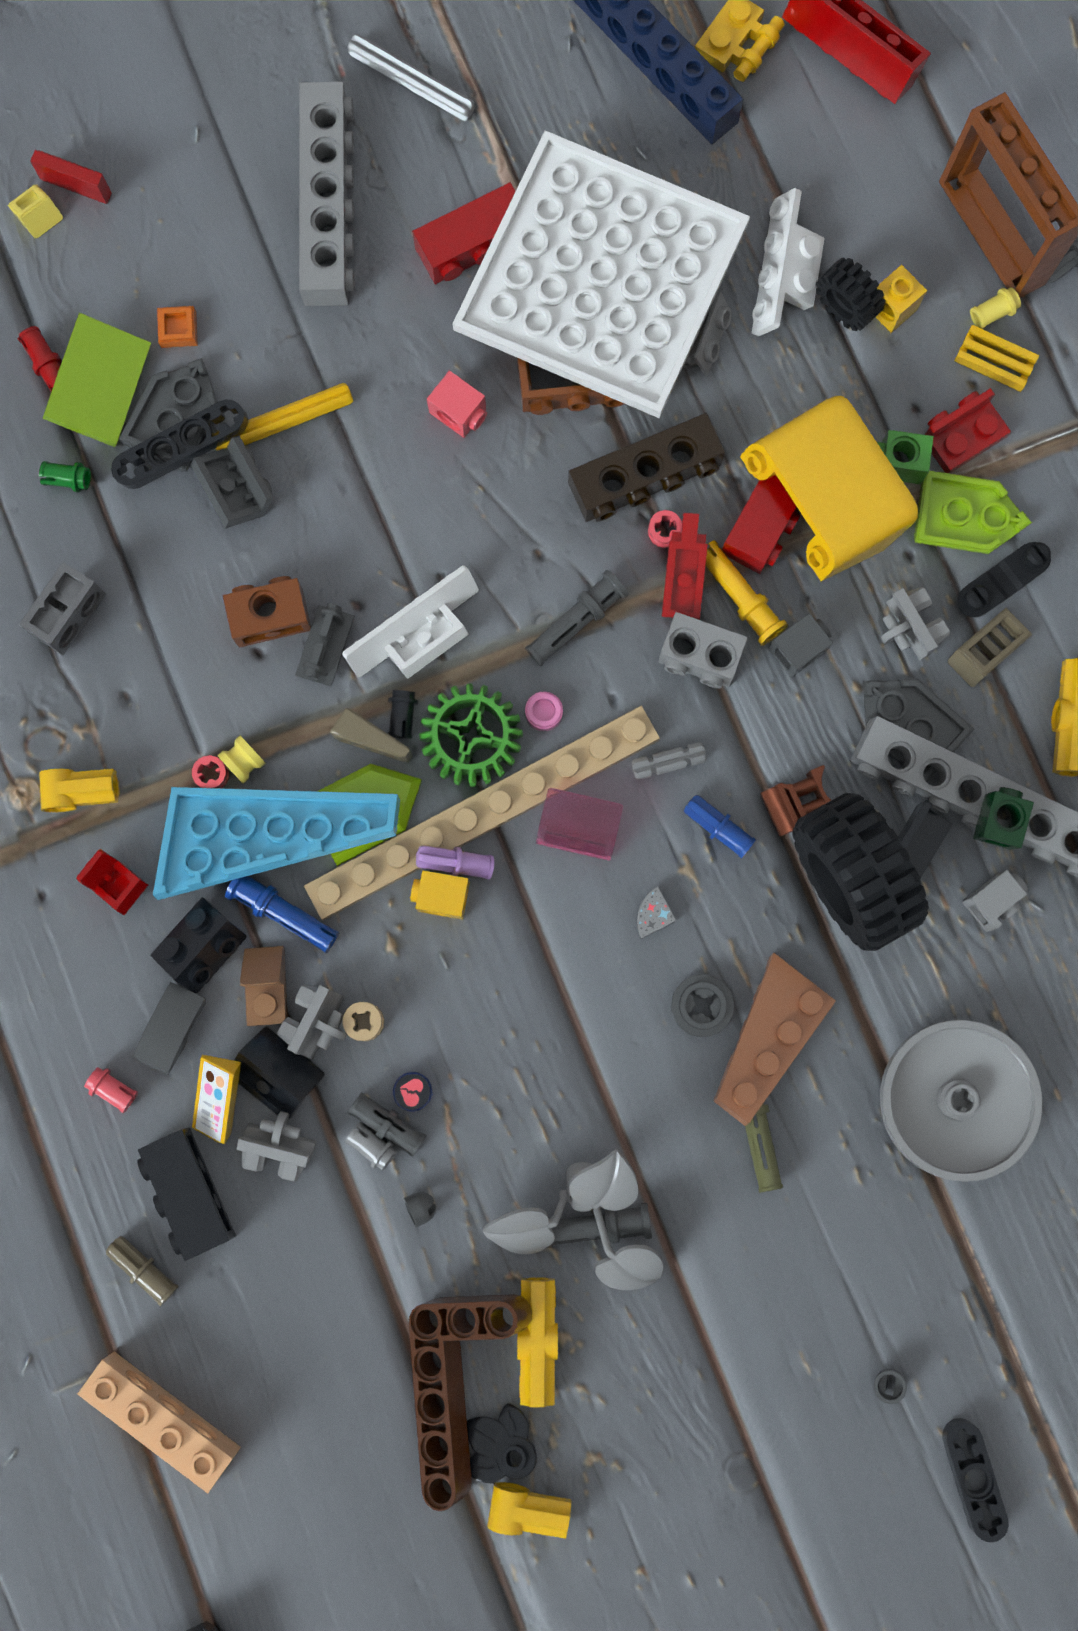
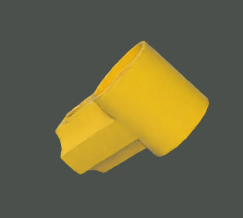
[39,769,120,812]
[487,1482,572,1539]

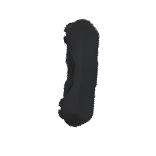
[957,542,1051,617]

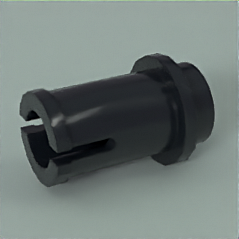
[388,690,418,739]

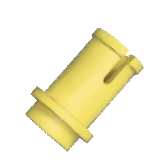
[970,287,1021,329]

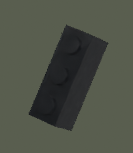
[137,1127,236,1261]

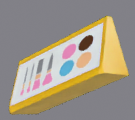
[192,1054,241,1144]

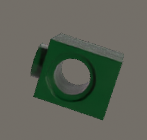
[973,787,1034,850]

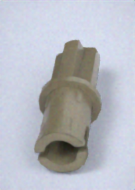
[106,1236,179,1307]

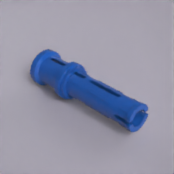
[225,876,339,953]

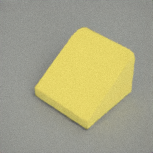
[7,184,63,238]

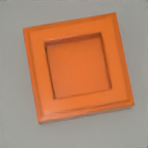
[157,306,198,348]

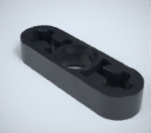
[942,1418,1009,1542]

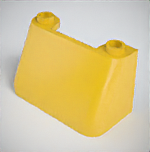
[740,395,918,581]

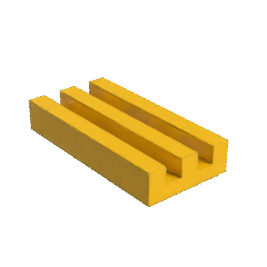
[954,325,1039,392]

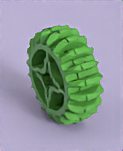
[419,683,523,787]

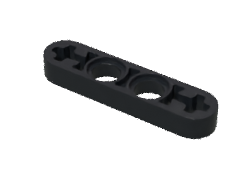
[111,399,248,489]

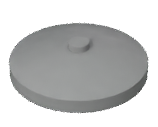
[880,1020,1042,1182]

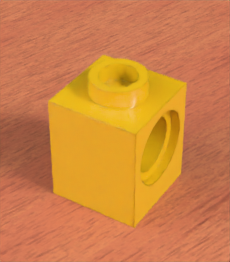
[876,264,927,333]
[410,870,470,920]

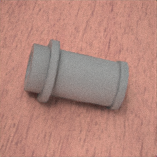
[345,1122,397,1171]

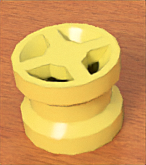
[217,735,266,784]

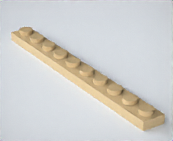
[304,705,660,921]

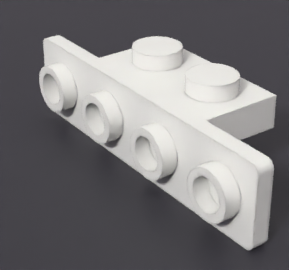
[751,188,825,337]
[342,565,479,679]

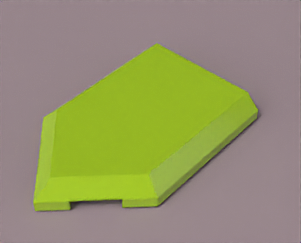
[914,471,1032,554]
[317,763,422,866]

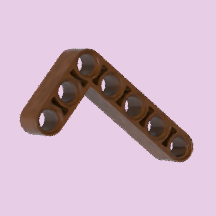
[409,1294,532,1511]

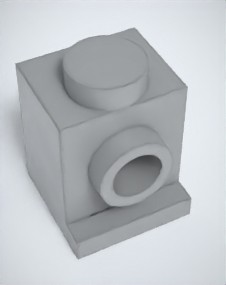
[962,870,1028,932]

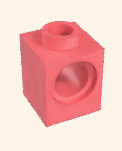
[427,370,487,438]

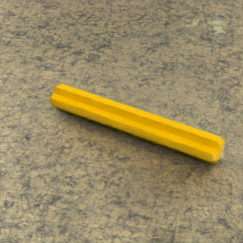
[215,383,353,451]

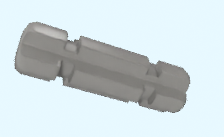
[632,742,707,780]

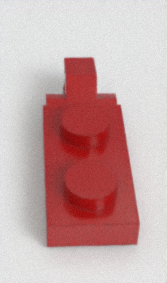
[662,512,708,620]

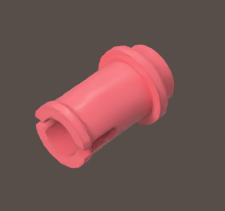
[84,1067,138,1114]

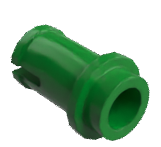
[39,461,91,493]

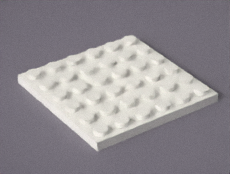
[452,130,750,418]

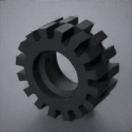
[816,258,886,331]

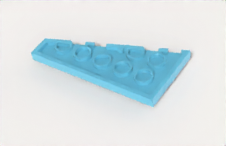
[153,787,400,900]

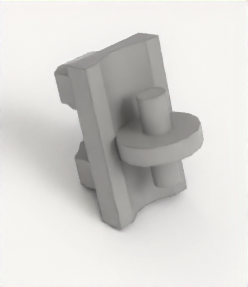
[881,587,951,660]
[277,984,347,1059]
[236,1111,316,1182]

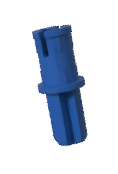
[684,795,756,858]

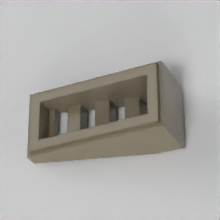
[948,608,1032,687]
[330,708,413,763]

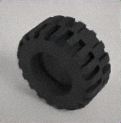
[792,793,929,951]

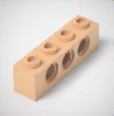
[77,1351,241,1494]

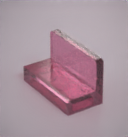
[536,788,623,861]

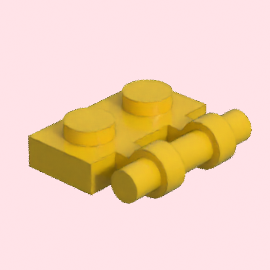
[695,0,785,82]

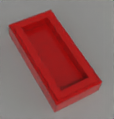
[30,150,112,204]

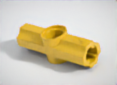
[1051,658,1078,777]
[517,1277,558,1407]

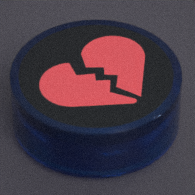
[393,1072,433,1112]

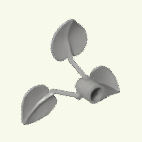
[483,1149,663,1290]

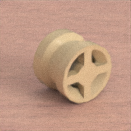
[342,1002,384,1041]

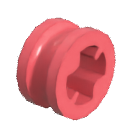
[648,510,682,548]
[192,755,229,789]

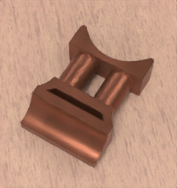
[760,765,831,837]

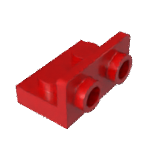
[925,388,1011,474]

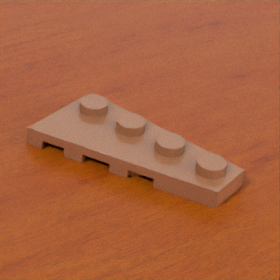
[713,953,836,1126]

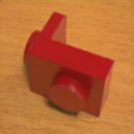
[76,849,148,915]

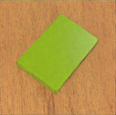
[42,312,151,447]

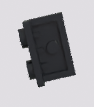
[150,897,247,993]

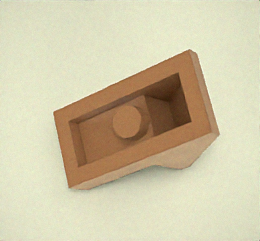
[240,946,288,1026]

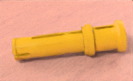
[705,540,788,646]

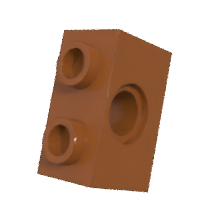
[223,576,311,648]

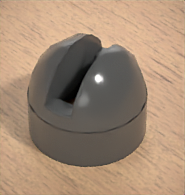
[403,1192,436,1228]
[874,1369,907,1404]

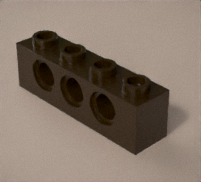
[568,413,725,522]

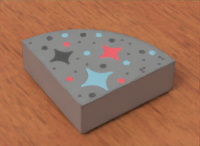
[637,887,676,939]

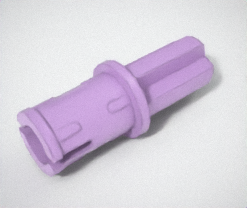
[416,845,494,880]

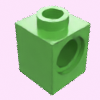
[877,430,934,485]

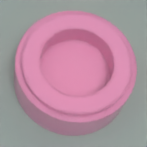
[525,692,563,731]

